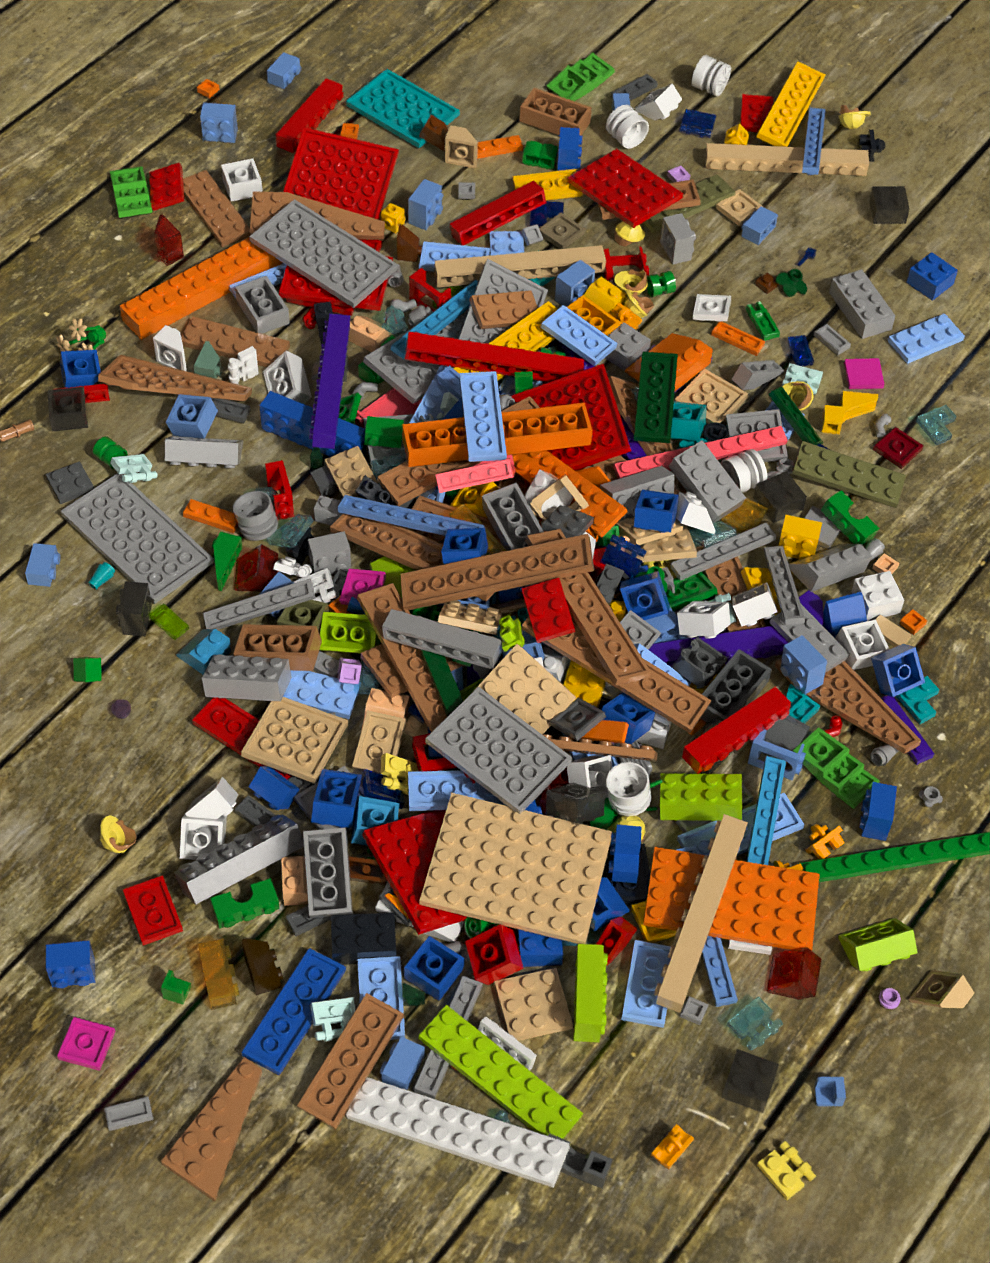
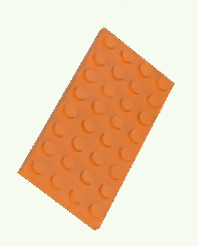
[643,847,820,953]

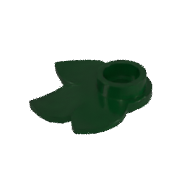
[775,269,807,297]

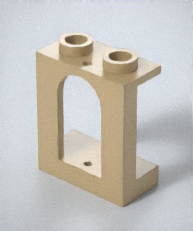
[529,474,589,524]

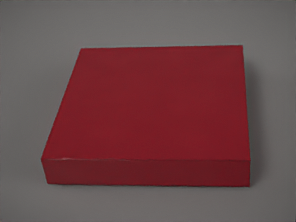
[873,427,924,469]

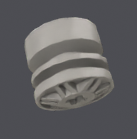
[233,491,278,541]

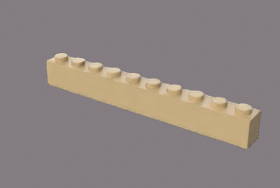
[705,143,869,176]
[434,245,606,288]
[654,814,748,1013]

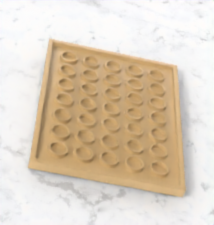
[419,792,612,944]

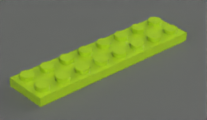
[418,1005,584,1139]

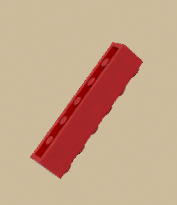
[276,78,344,153]
[449,180,546,245]
[682,686,791,774]

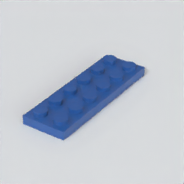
[241,948,346,1076]

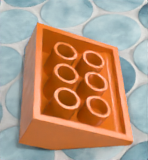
[625,333,713,391]

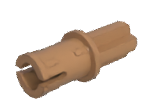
[0,419,34,442]

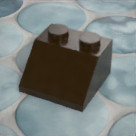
[242,938,283,996]

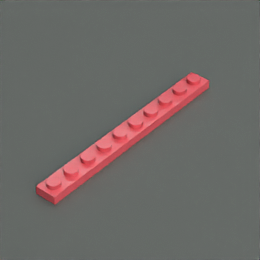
[613,426,788,479]

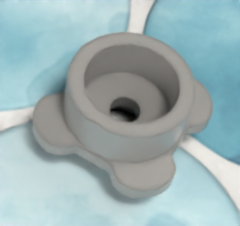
[776,458,794,474]
[919,786,943,807]

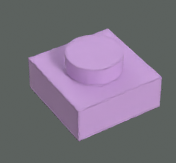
[667,166,690,182]

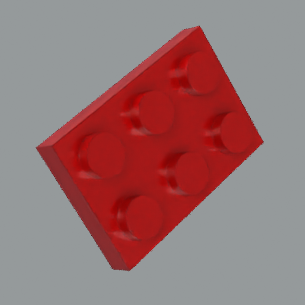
[740,94,774,132]
[149,162,184,211]
[522,577,576,643]
[123,875,183,946]

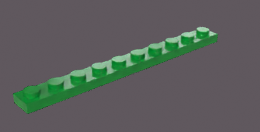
[798,832,990,882]

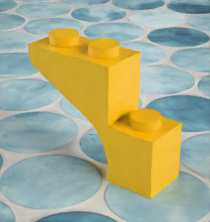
[822,391,878,434]

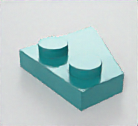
[786,684,820,724]

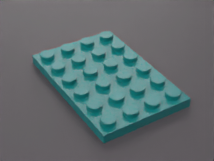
[346,69,460,148]

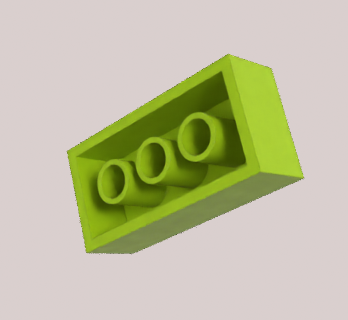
[660,774,742,821]
[573,944,608,1043]

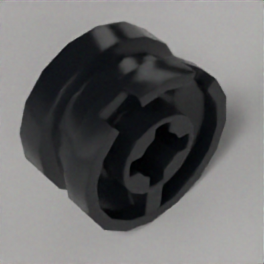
[703,422,729,442]

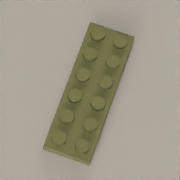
[643,174,735,233]
[792,441,906,508]

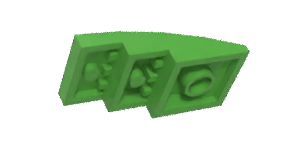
[547,53,615,101]
[110,166,152,218]
[793,727,880,809]

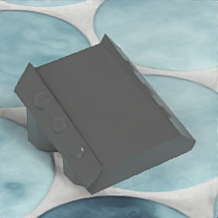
[673,637,727,689]
[764,715,810,752]

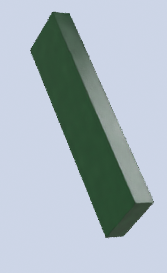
[768,386,823,446]
[421,649,463,717]

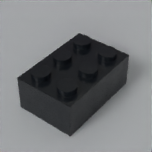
[331,912,396,965]

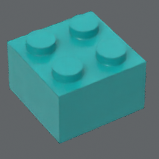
[671,401,706,441]

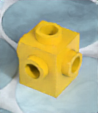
[724,123,749,145]
[380,203,406,233]

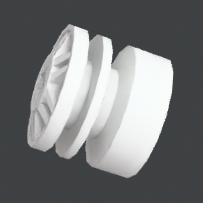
[692,55,731,96]
[606,105,649,149]
[721,449,767,493]
[606,762,651,816]

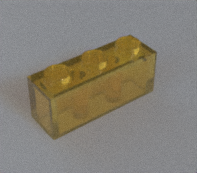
[198,938,240,1010]

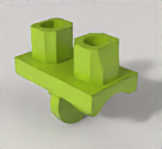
[499,615,525,652]

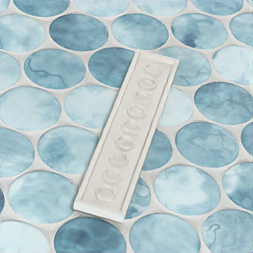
[346,1077,570,1188]

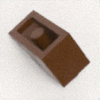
[419,115,448,152]
[397,224,422,262]

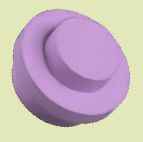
[879,988,901,1009]

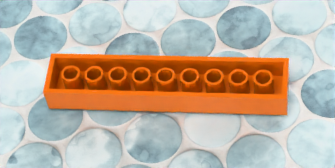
[120,237,282,340]
[402,403,592,467]

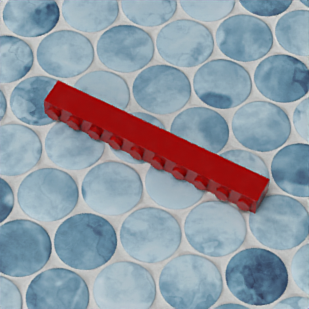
[405,331,584,382]

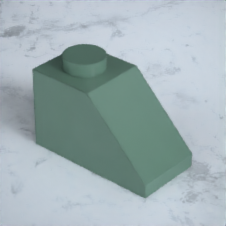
[194,341,223,379]

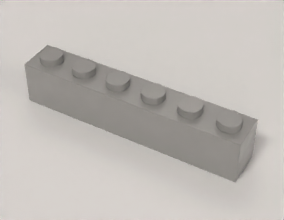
[382,609,502,670]

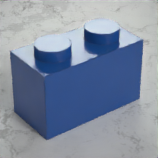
[249,766,300,810]

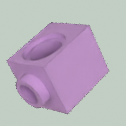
[337,658,362,684]

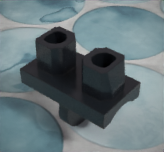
[858,130,886,162]
[355,475,390,504]
[286,527,314,565]

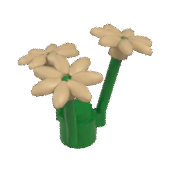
[56,319,106,354]

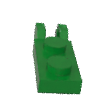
[746,301,780,341]

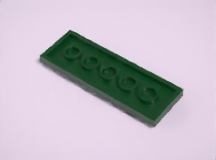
[634,351,678,443]

